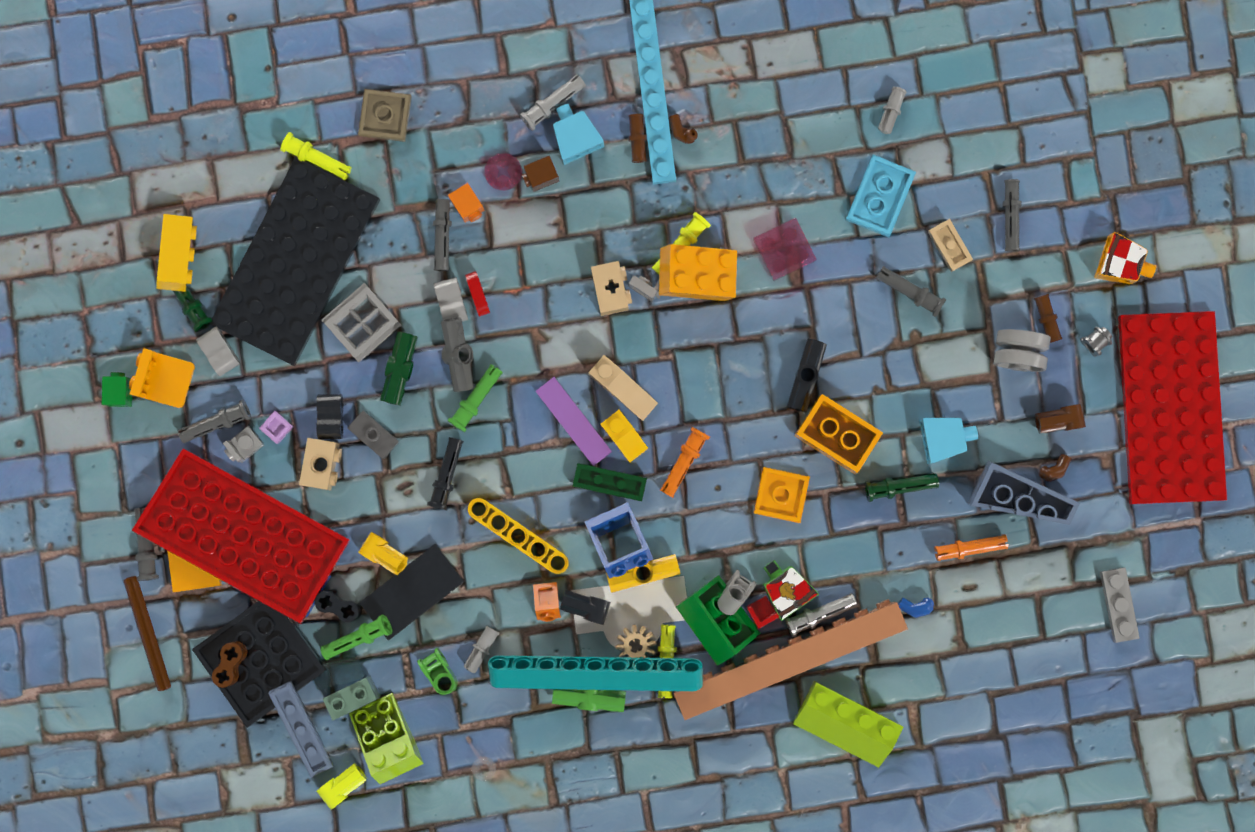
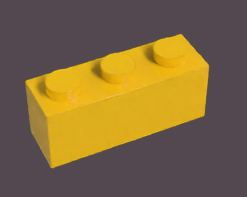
[156,214,197,292]

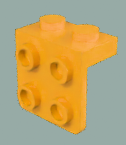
[129,348,195,408]

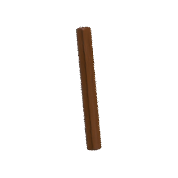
[123,576,171,691]

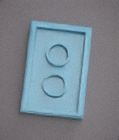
[846,154,916,238]

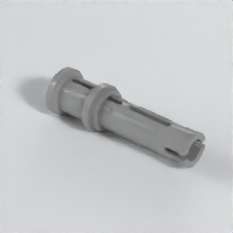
[520,74,586,131]
[785,593,858,637]

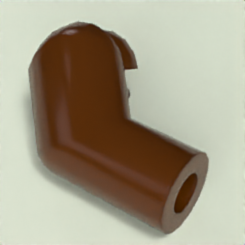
[668,114,698,144]
[1039,454,1072,482]

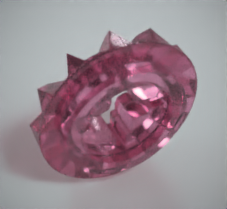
[485,153,522,191]

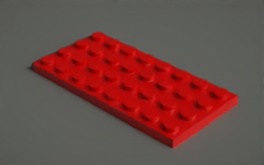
[1118,311,1227,504]
[132,448,350,624]

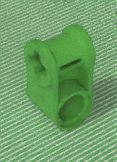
[417,648,458,695]

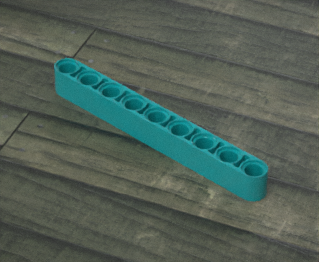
[488,655,703,691]

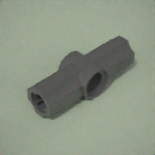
[441,317,474,392]

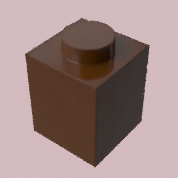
[521,155,560,192]

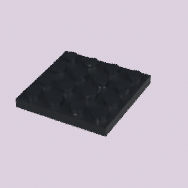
[192,601,327,728]

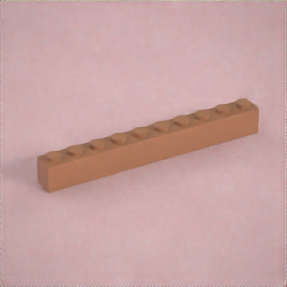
[673,599,908,720]

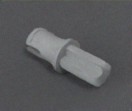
[878,87,907,134]
[464,625,499,673]

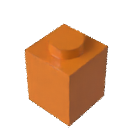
[448,183,485,223]

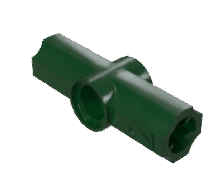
[380,332,418,406]

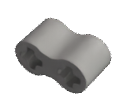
[434,277,468,322]
[196,326,241,376]

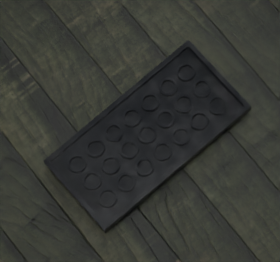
[209,157,380,366]

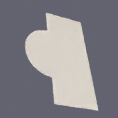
[571,576,687,651]

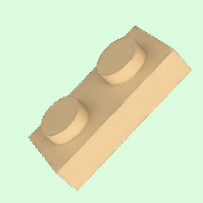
[928,219,973,272]

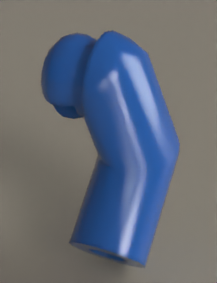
[898,597,934,618]

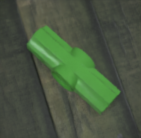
[552,689,626,712]

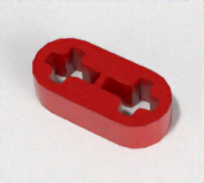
[465,271,490,317]

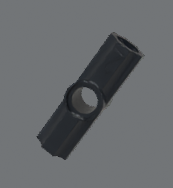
[786,338,827,413]

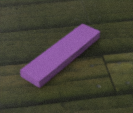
[535,377,612,466]

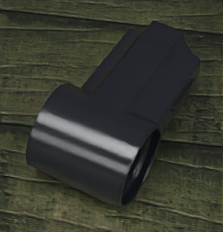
[560,590,611,625]

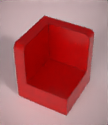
[745,595,779,629]

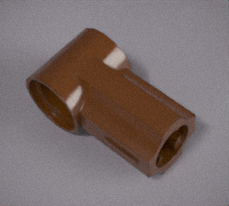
[1035,404,1086,434]

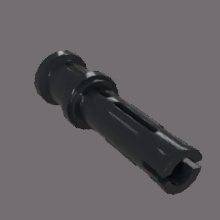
[427,437,464,511]

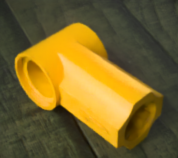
[358,532,408,575]

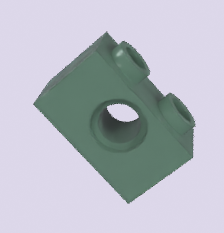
[323,676,380,721]

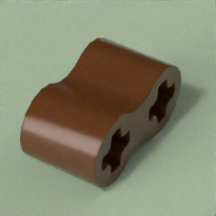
[212,641,247,688]

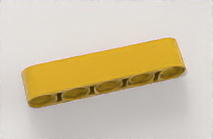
[468,498,569,574]

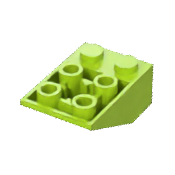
[349,693,424,785]

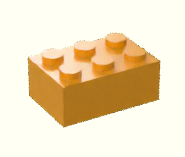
[659,244,737,301]
[794,394,883,474]

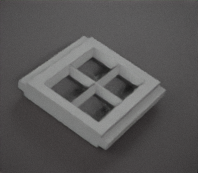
[322,283,402,362]

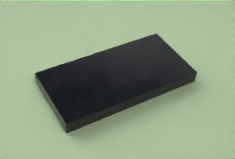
[359,544,465,641]

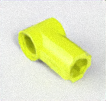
[316,763,367,810]

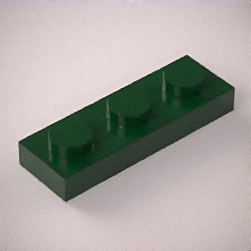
[572,463,647,502]

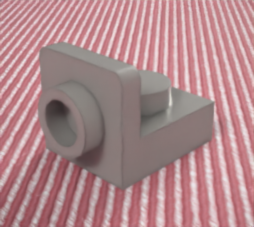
[628,276,661,302]
[223,426,264,463]

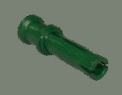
[172,286,213,332]
[865,473,939,502]

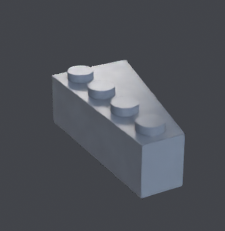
[968,461,1080,525]

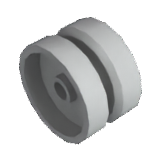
[993,329,1051,372]

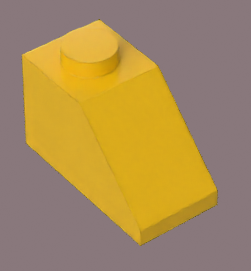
[600,410,648,463]

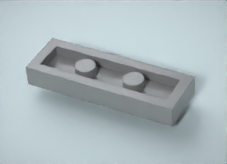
[1100,567,1140,643]

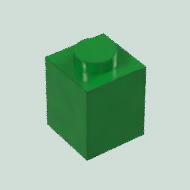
[101,372,132,407]

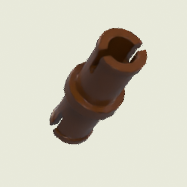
[628,114,647,163]
[1034,294,1063,343]

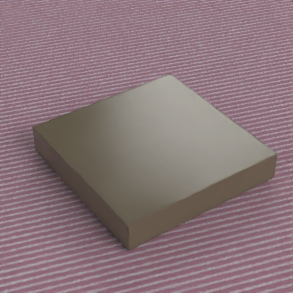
[358,89,412,142]

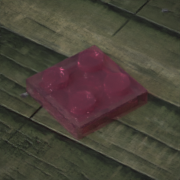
[753,218,817,281]

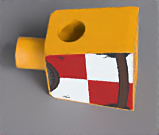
[1094,232,1156,284]

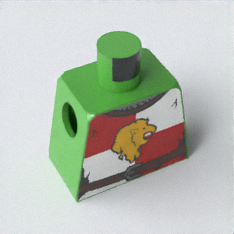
[763,560,819,621]

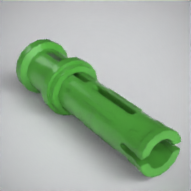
[447,364,503,433]
[320,615,392,660]

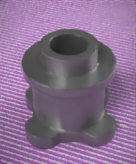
[1080,327,1112,357]

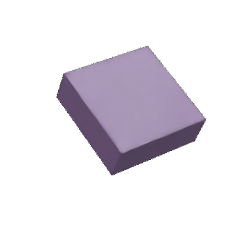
[259,411,294,444]

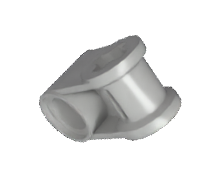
[717,569,757,615]

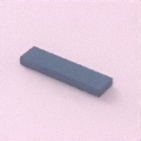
[268,681,333,778]

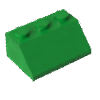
[676,575,760,666]

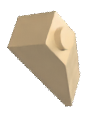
[589,355,658,421]

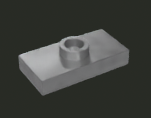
[348,411,399,459]

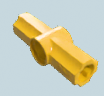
[606,554,681,593]

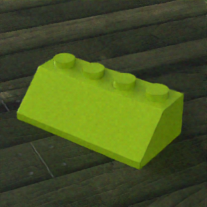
[792,681,904,768]

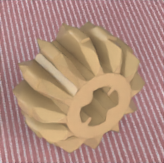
[616,624,657,658]

